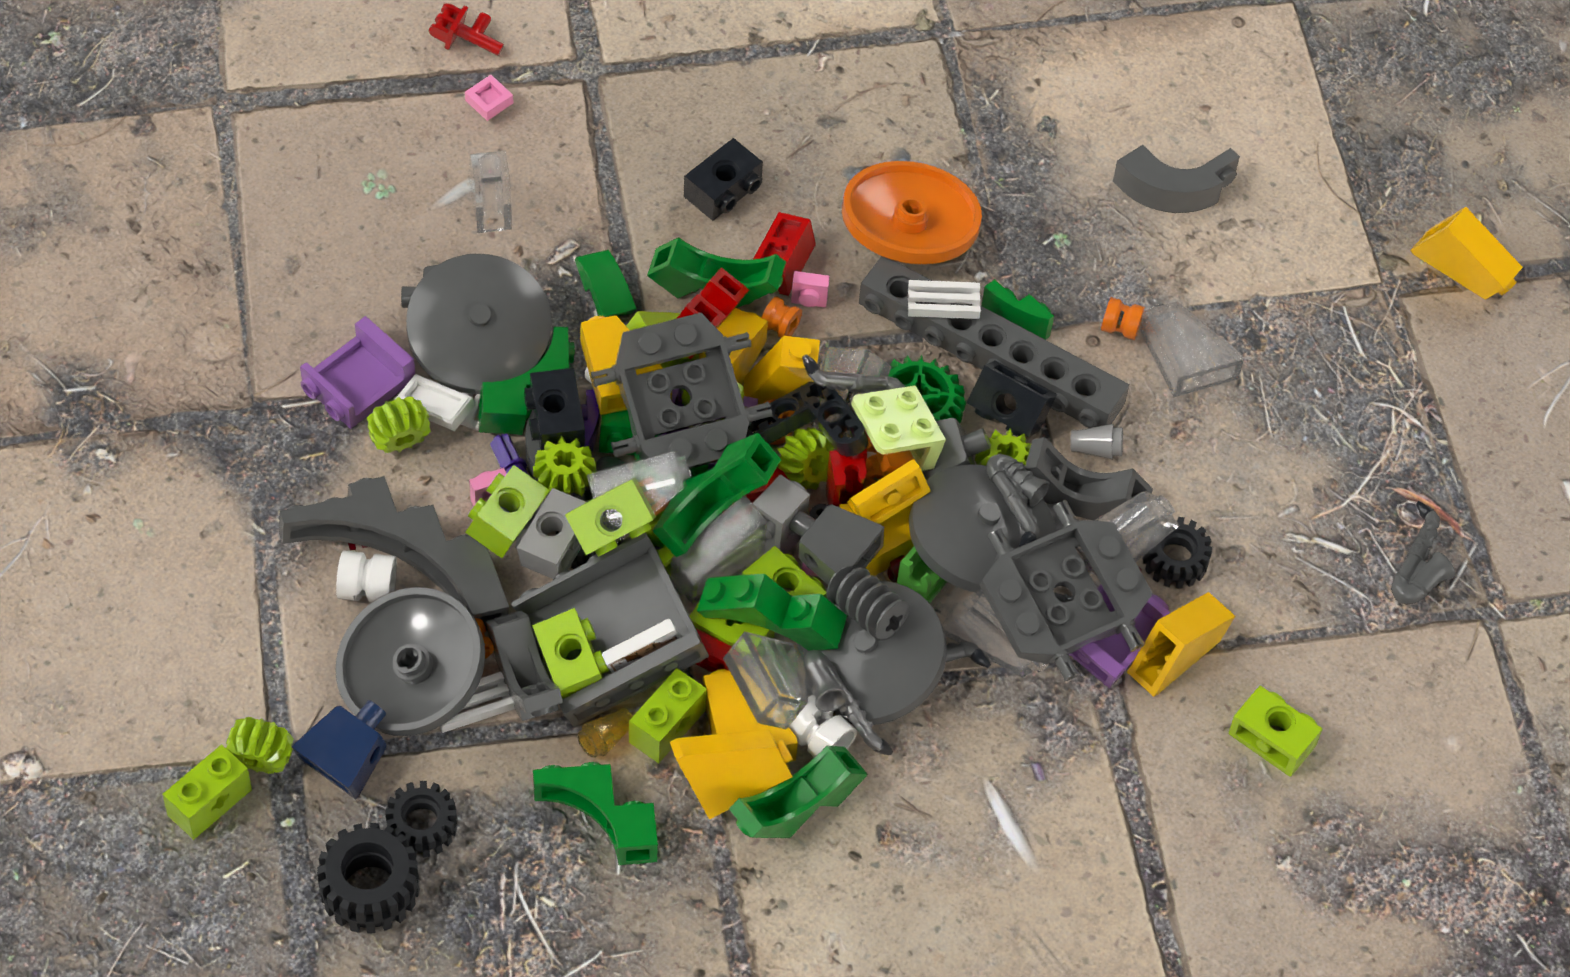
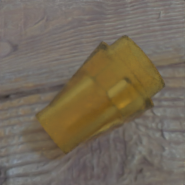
[577,708,633,758]

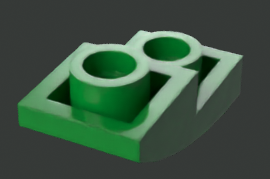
[574,249,636,317]
[981,279,1054,340]

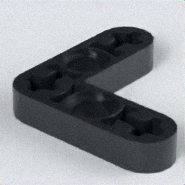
[746,382,868,457]

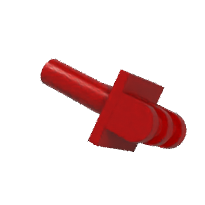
[429,3,504,56]

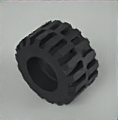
[317,823,420,934]

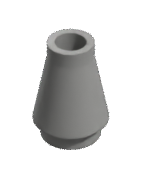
[1071,424,1123,460]

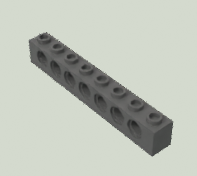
[859,256,1130,428]

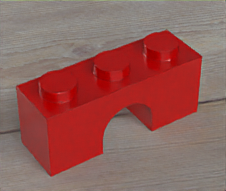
[676,267,749,360]

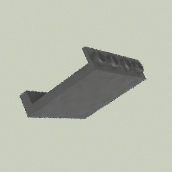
[511,532,709,727]

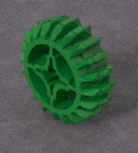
[875,355,966,424]

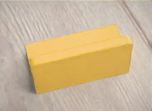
[847,459,931,524]

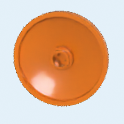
[842,161,982,264]

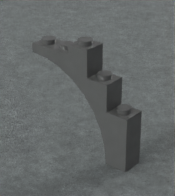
[279,476,509,631]

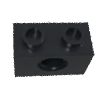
[683,138,763,221]
[966,360,1057,437]
[524,368,585,450]

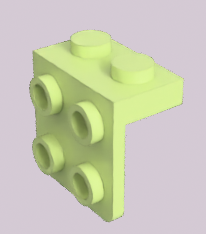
[851,385,946,471]

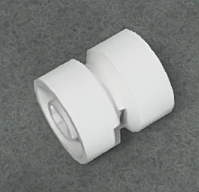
[336,550,397,603]
[786,695,857,758]

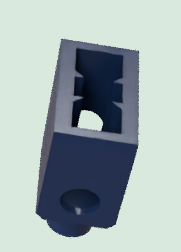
[292,700,386,800]

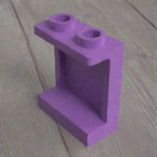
[300,316,415,429]
[1069,585,1171,689]

